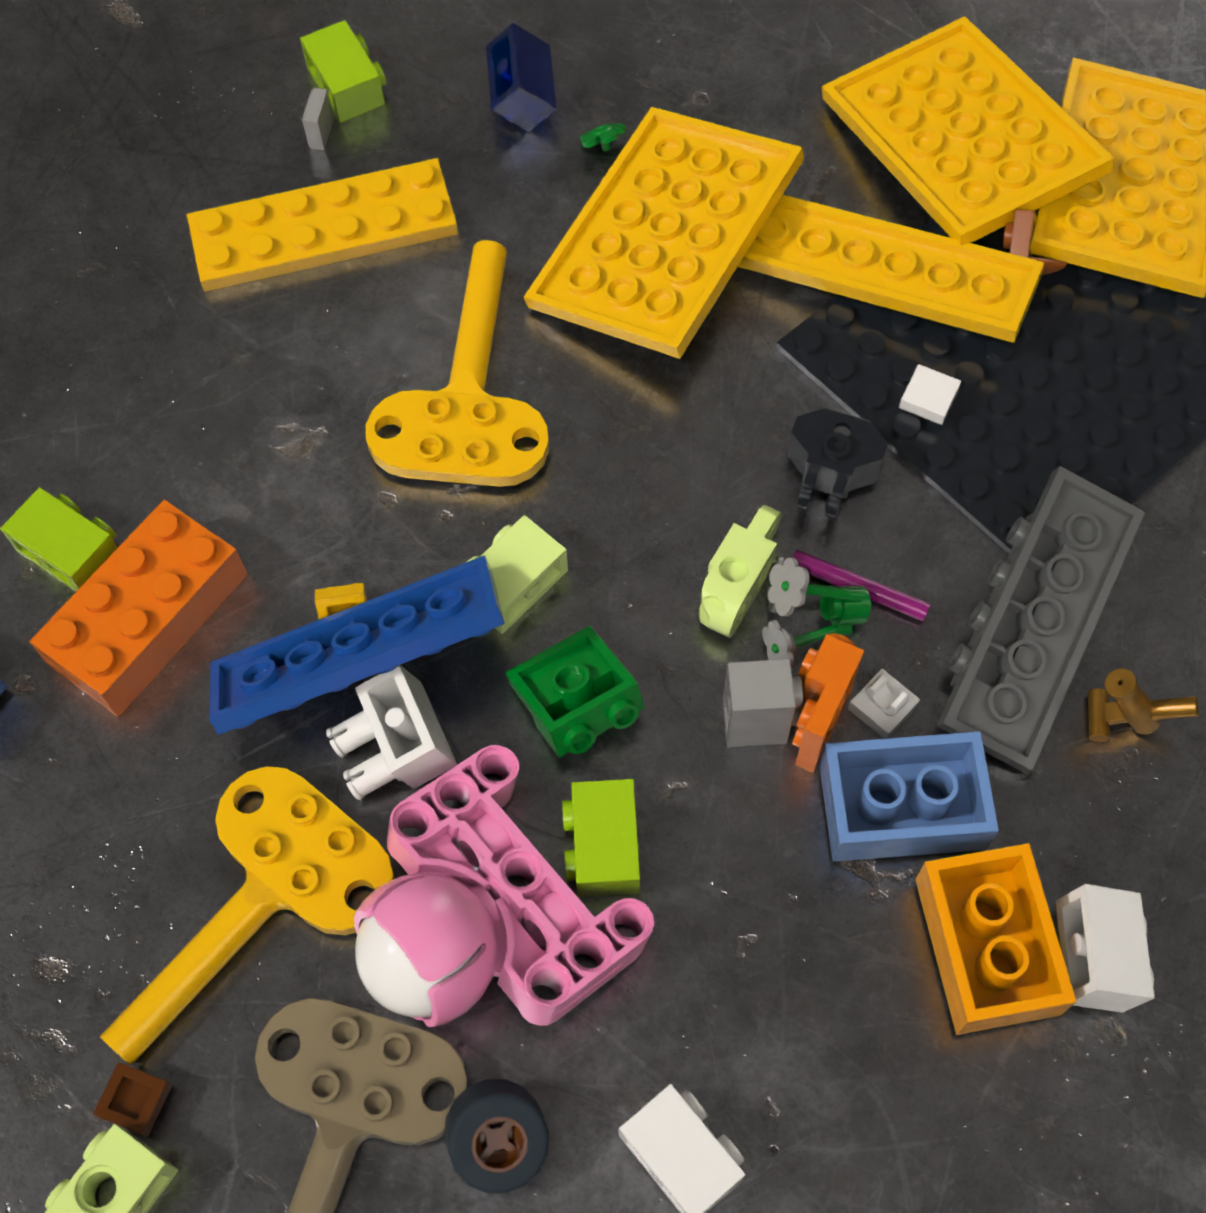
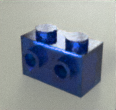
[486,22,557,131]

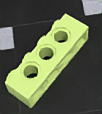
[45,1124,179,1213]

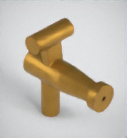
[1088,668,1199,742]

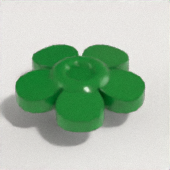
[580,123,627,151]

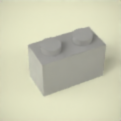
[723,659,803,748]

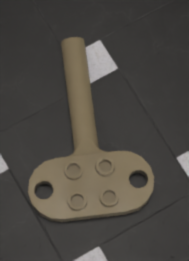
[255,998,469,1213]

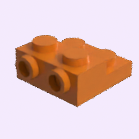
[792,633,865,773]

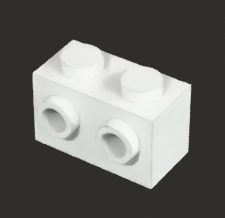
[1055,884,1155,1013]
[619,1084,746,1213]

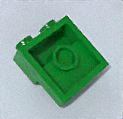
[505,625,645,758]

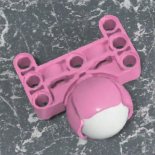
[354,745,654,1027]

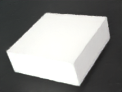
[899,364,961,425]

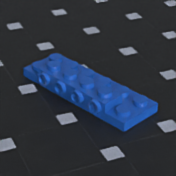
[209,555,505,735]

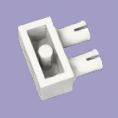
[326,665,457,800]

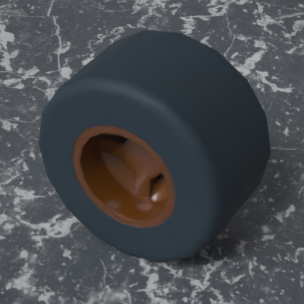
[444,1079,549,1193]

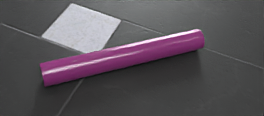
[792,549,931,622]

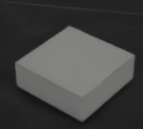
[302,88,334,150]

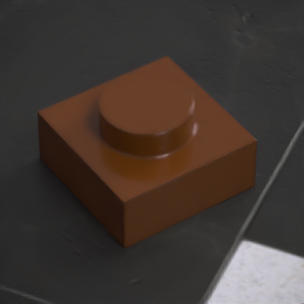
[92,1062,172,1138]

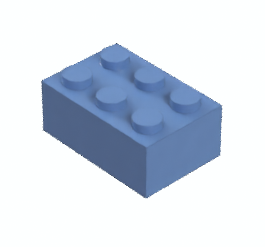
[819,731,999,862]

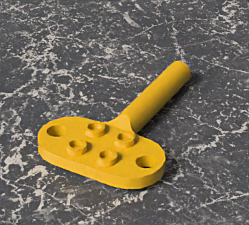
[366,240,549,487]
[100,766,395,1065]

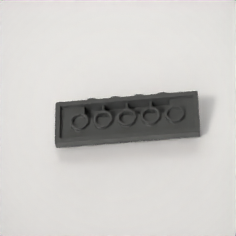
[937,466,1145,773]

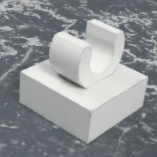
[848,669,920,739]

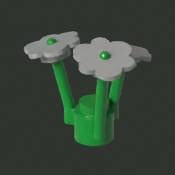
[762,556,871,667]

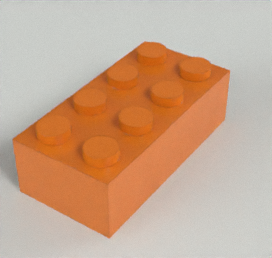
[29,499,248,718]

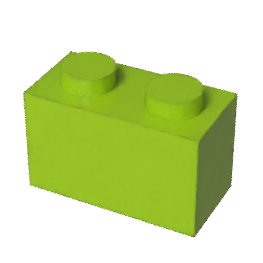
[300,20,387,123]
[0,487,118,591]
[562,779,640,897]

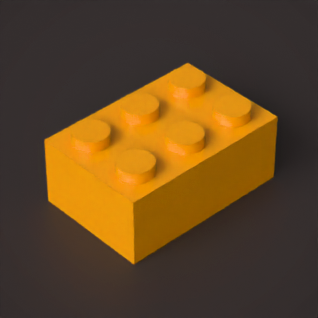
[915,843,1076,1035]

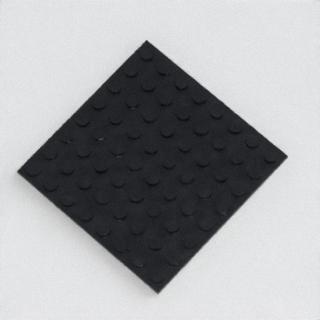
[776,210,1206,554]

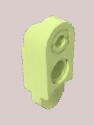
[699,505,782,638]

